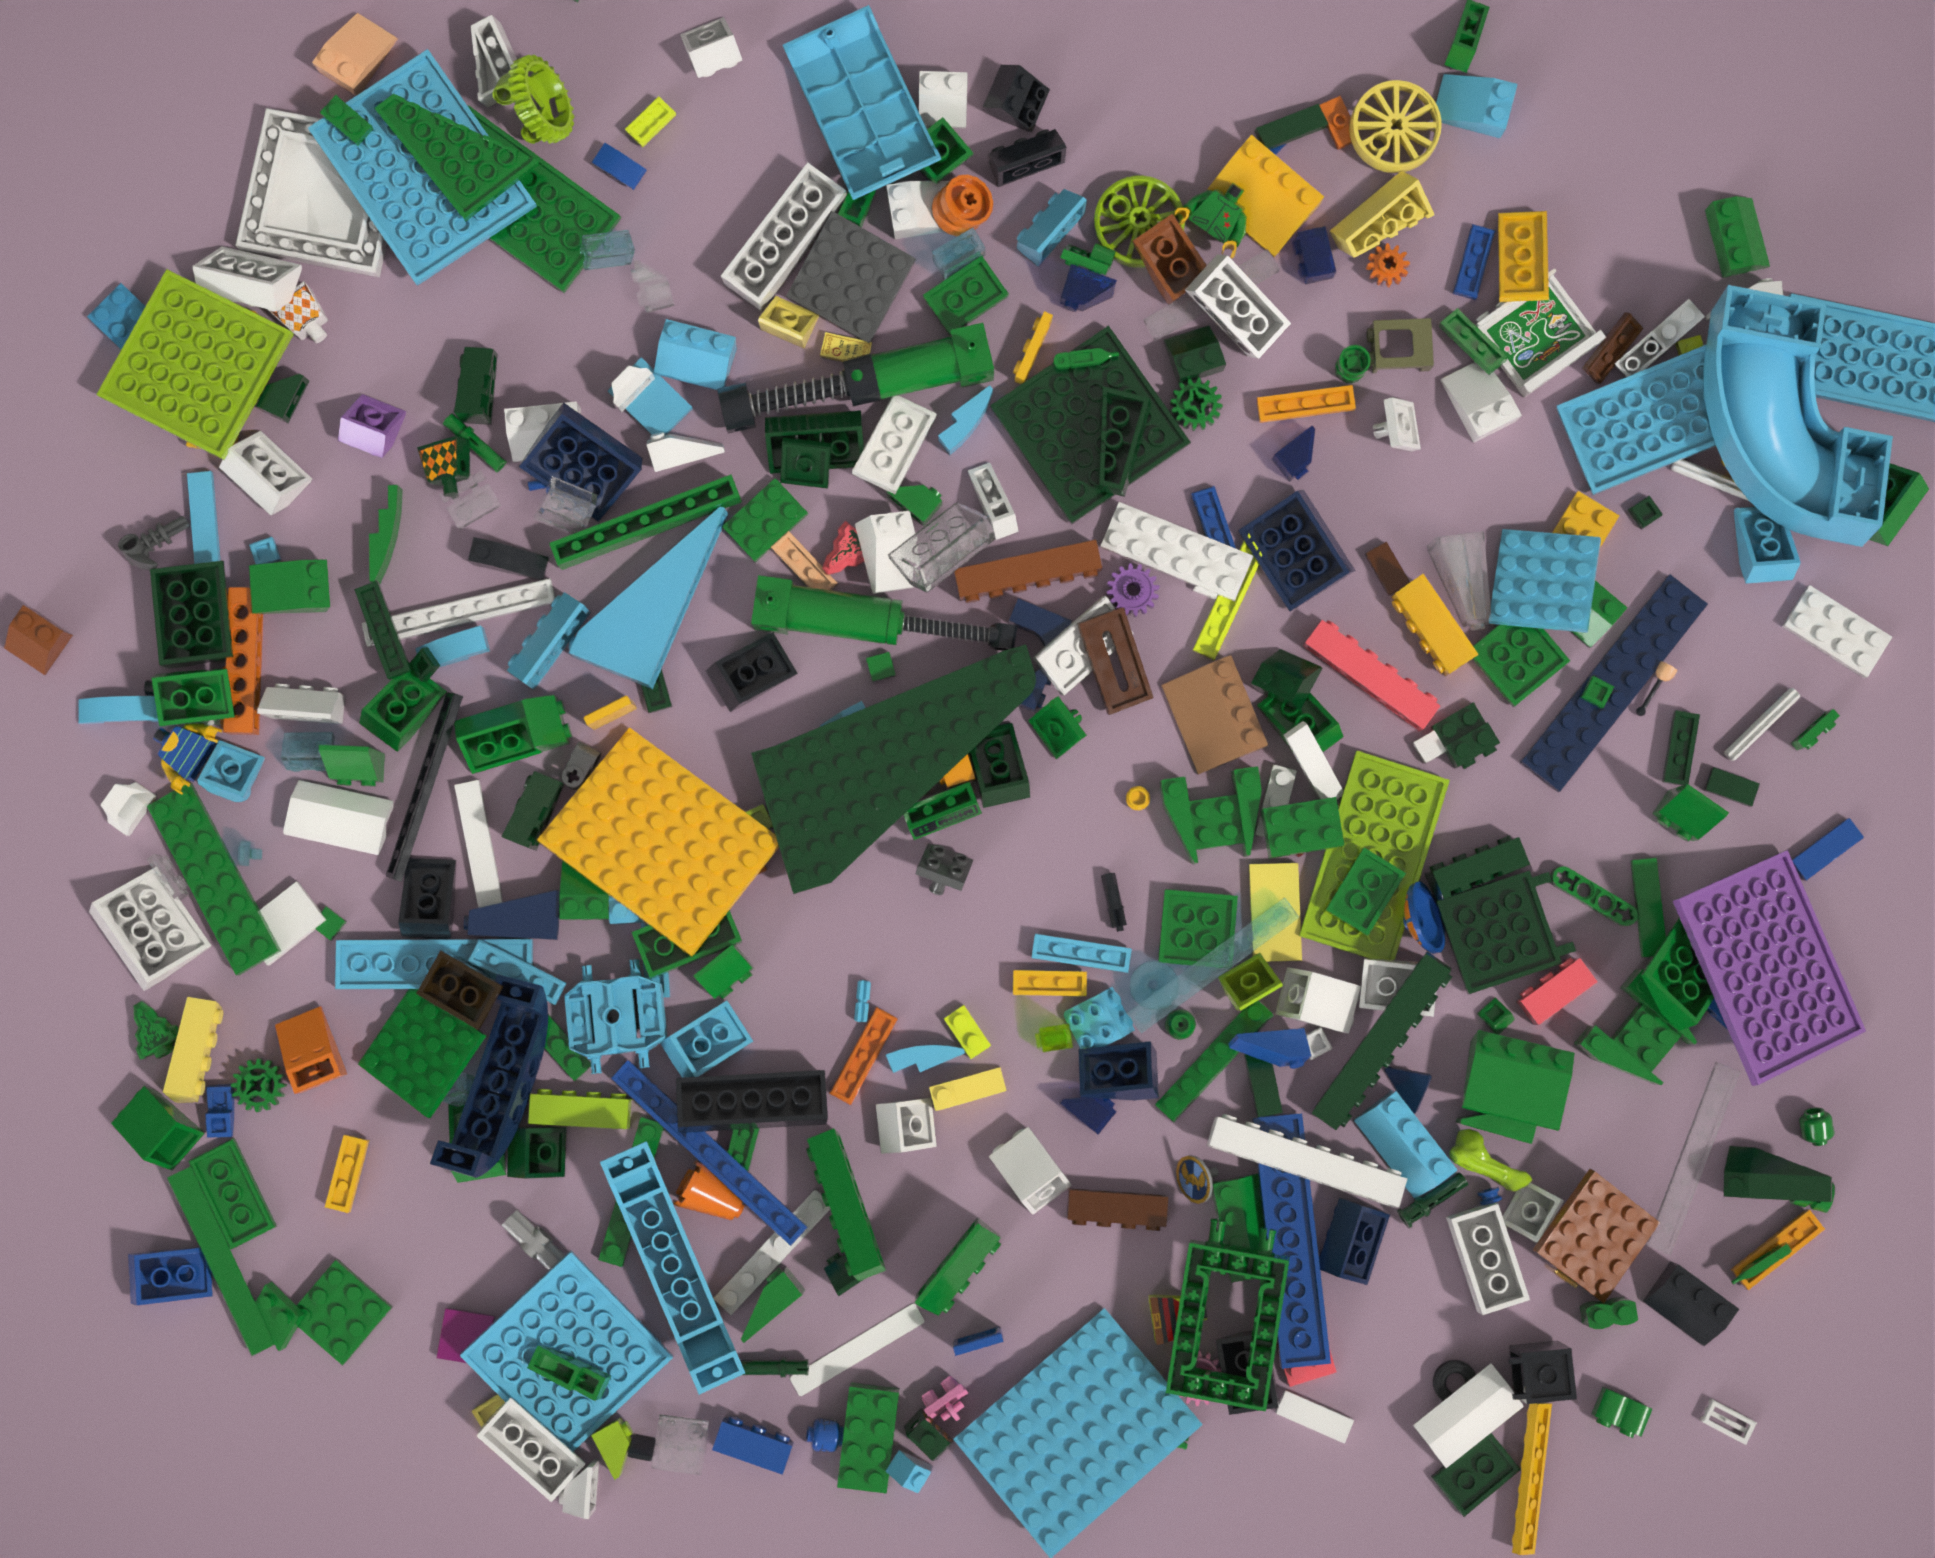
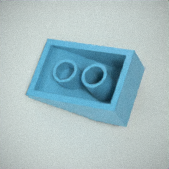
[1431,74,1518,138]
[1734,507,1801,584]
[660,1000,753,1078]

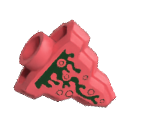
[822,521,865,575]

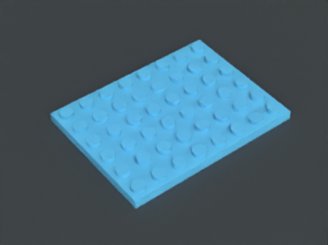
[308,49,537,286]
[953,1308,1203,1558]

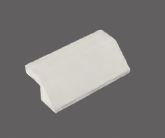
[283,780,393,855]
[1413,1364,1524,1468]

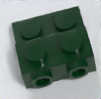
[1431,702,1500,769]

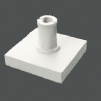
[1373,397,1421,451]

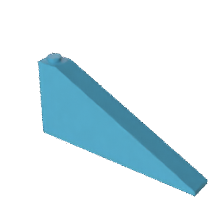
[568,506,728,689]

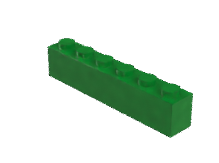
[806,1128,886,1281]

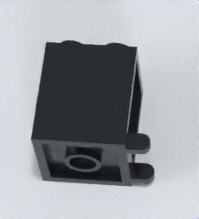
[1508,1341,1577,1404]

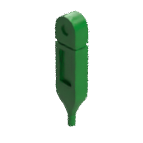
[1053,348,1119,370]
[1731,1242,1792,1285]

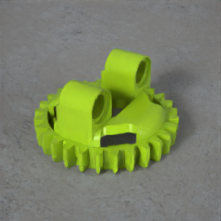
[492,55,575,144]

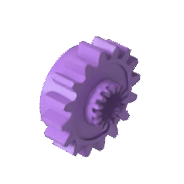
[1106,563,1160,617]

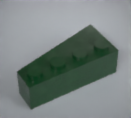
[1425,835,1530,901]

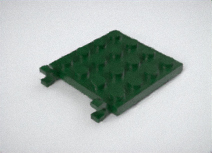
[1436,871,1576,994]

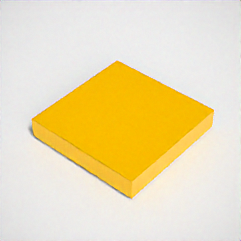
[584,695,637,730]

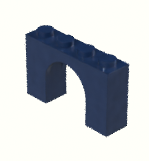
[1008,598,1072,712]

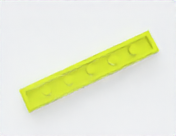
[1192,533,1262,660]

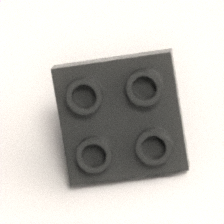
[915,843,974,895]

